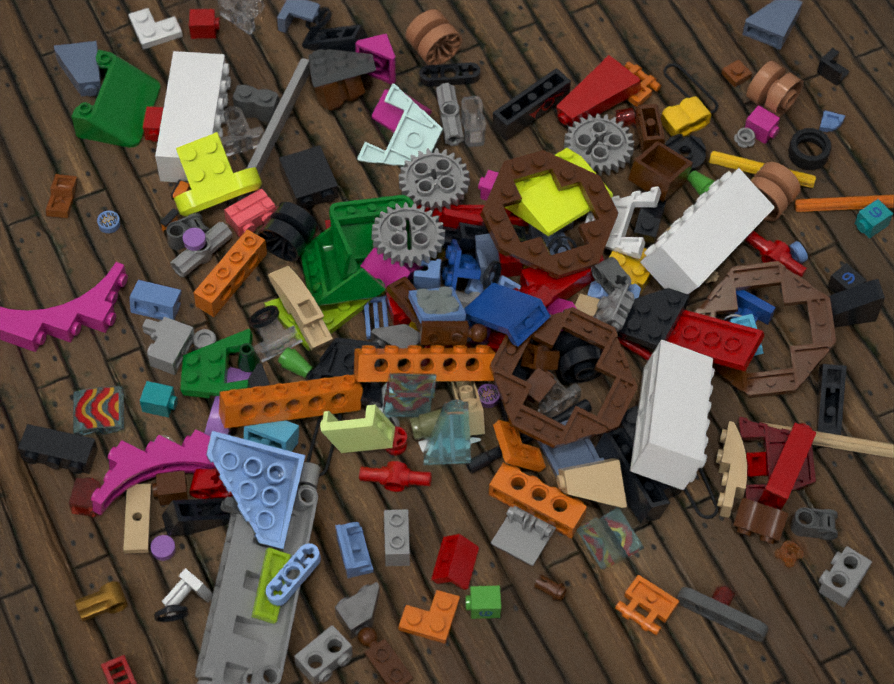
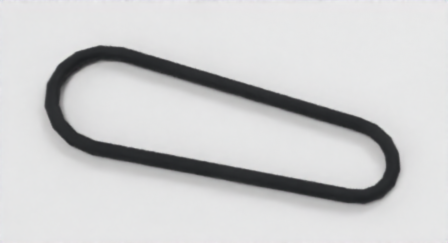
[684,468,719,519]

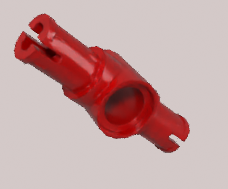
[745,230,807,277]
[359,461,432,492]

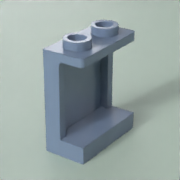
[538,420,604,477]

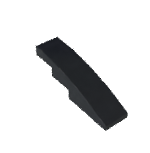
[442,221,527,250]

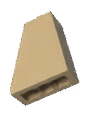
[556,458,627,508]

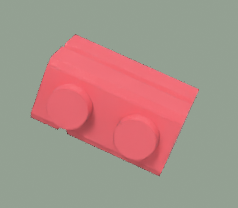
[224,188,276,237]

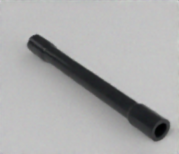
[465,399,592,474]

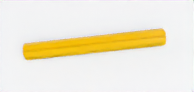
[709,151,816,188]

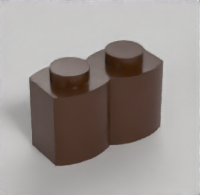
[733,498,789,544]

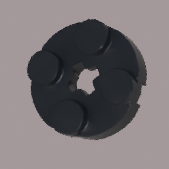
[665,134,706,173]

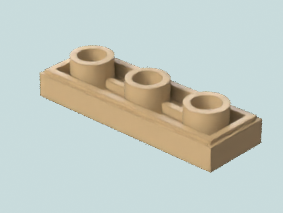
[124,484,152,553]

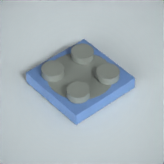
[408,286,466,323]

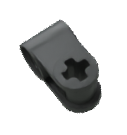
[166,213,210,250]
[591,257,631,295]
[790,507,838,540]

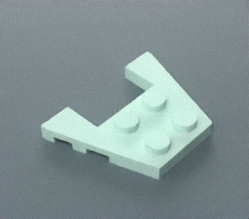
[357,84,443,167]

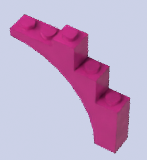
[0,262,128,352]
[91,429,217,515]

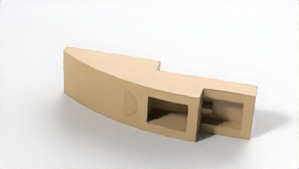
[268,266,333,351]
[716,421,747,518]

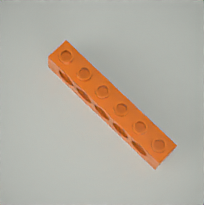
[353,345,496,382]
[219,375,363,429]

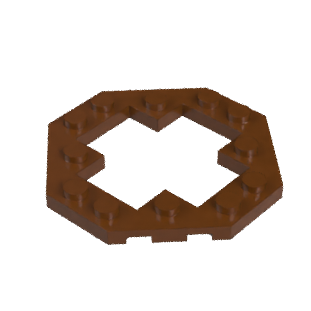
[480,150,619,279]
[694,261,836,398]
[490,307,638,449]

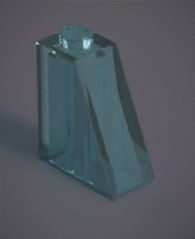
[424,400,471,465]

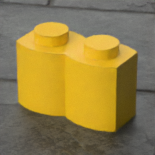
[661,96,711,137]

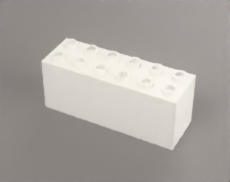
[155,51,231,183]
[640,168,775,294]
[630,339,715,490]

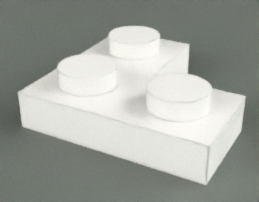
[128,8,183,50]

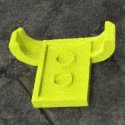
[174,132,262,217]

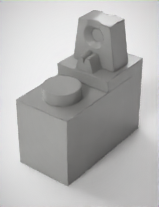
[142,317,194,375]

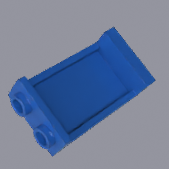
[464,283,551,346]

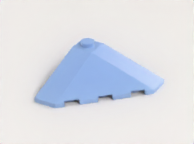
[206,431,305,549]

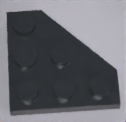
[617,288,690,349]

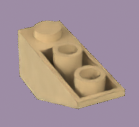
[450,381,485,437]

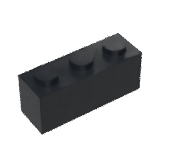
[18,424,98,474]

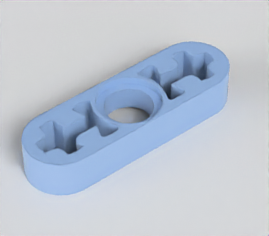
[266,544,321,606]

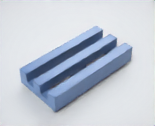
[364,296,388,339]

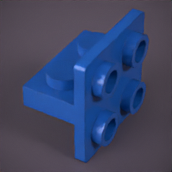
[442,239,481,291]

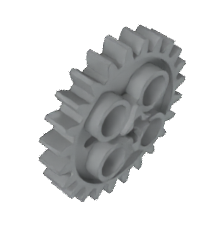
[564,113,634,176]
[399,148,470,212]
[371,203,445,268]

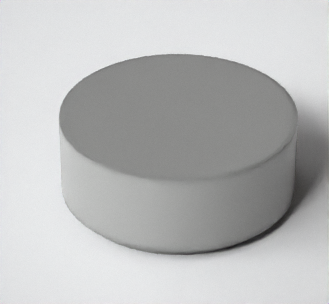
[193,329,216,350]

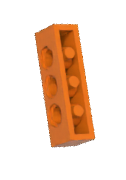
[193,229,267,317]
[488,462,587,539]

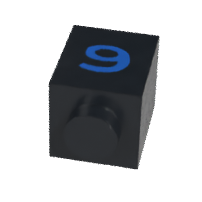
[828,263,866,294]

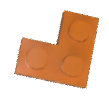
[493,420,546,472]
[399,590,460,644]

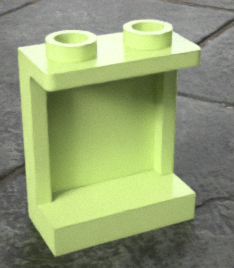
[320,405,395,453]

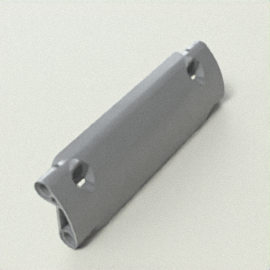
[195,462,321,684]

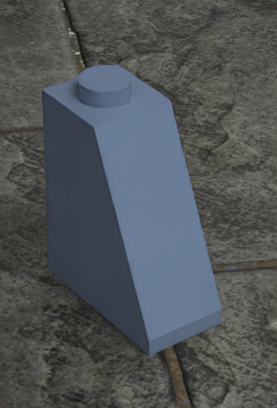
[742,0,803,50]
[54,41,102,96]

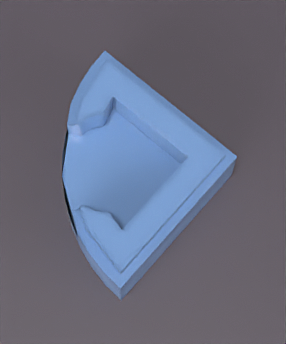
[819,110,845,132]

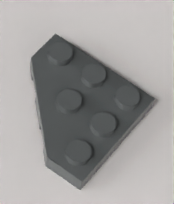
[309,49,376,88]

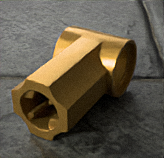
[75,581,128,622]

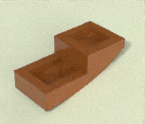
[46,174,77,218]

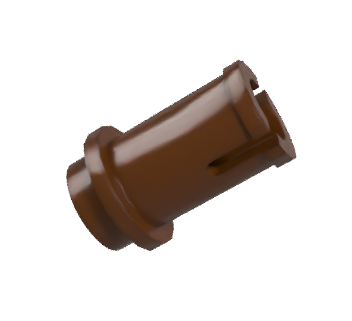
[534,574,567,601]

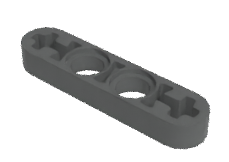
[676,587,769,642]

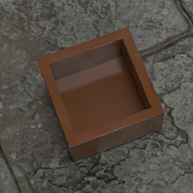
[628,141,693,202]

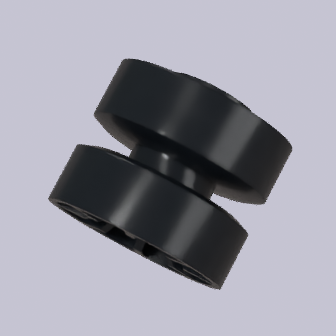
[258,202,318,262]
[552,330,603,384]

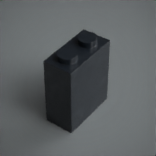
[279,145,338,209]

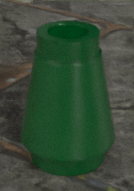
[237,343,260,372]

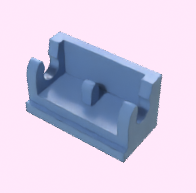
[414,259,441,290]
[130,280,181,320]
[335,522,373,578]

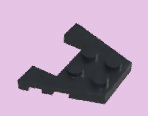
[306,338,383,408]

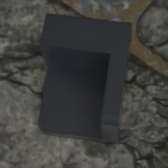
[817,48,849,86]

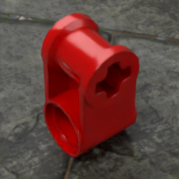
[189,469,233,499]

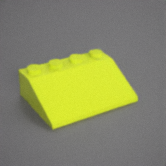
[505,148,613,237]

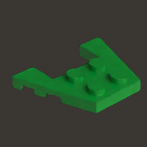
[180,329,253,398]

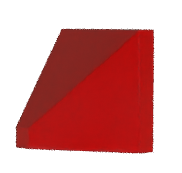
[746,452,767,477]

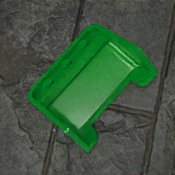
[72,50,161,148]
[329,195,425,278]
[301,227,386,306]

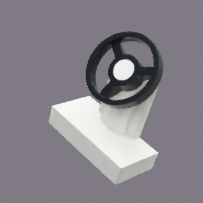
[154,568,213,622]

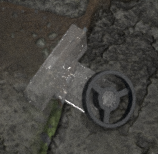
[249,305,303,363]

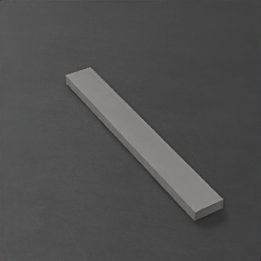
[237,58,310,201]

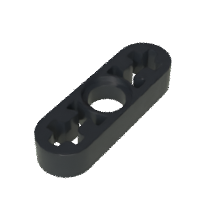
[419,62,480,87]

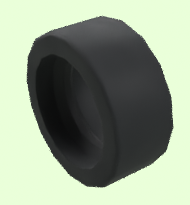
[788,128,831,170]

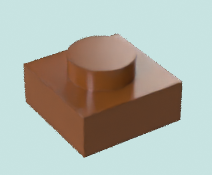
[722,59,752,87]

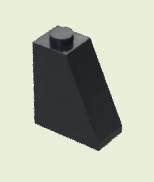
[828,279,885,328]

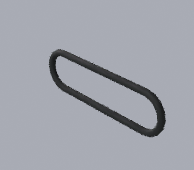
[663,63,719,114]
[306,413,342,477]

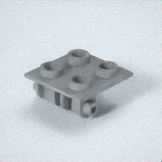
[593,284,635,332]
[491,506,556,566]

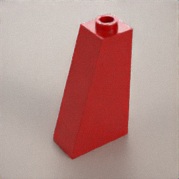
[556,55,641,127]
[520,256,604,308]
[758,422,817,510]

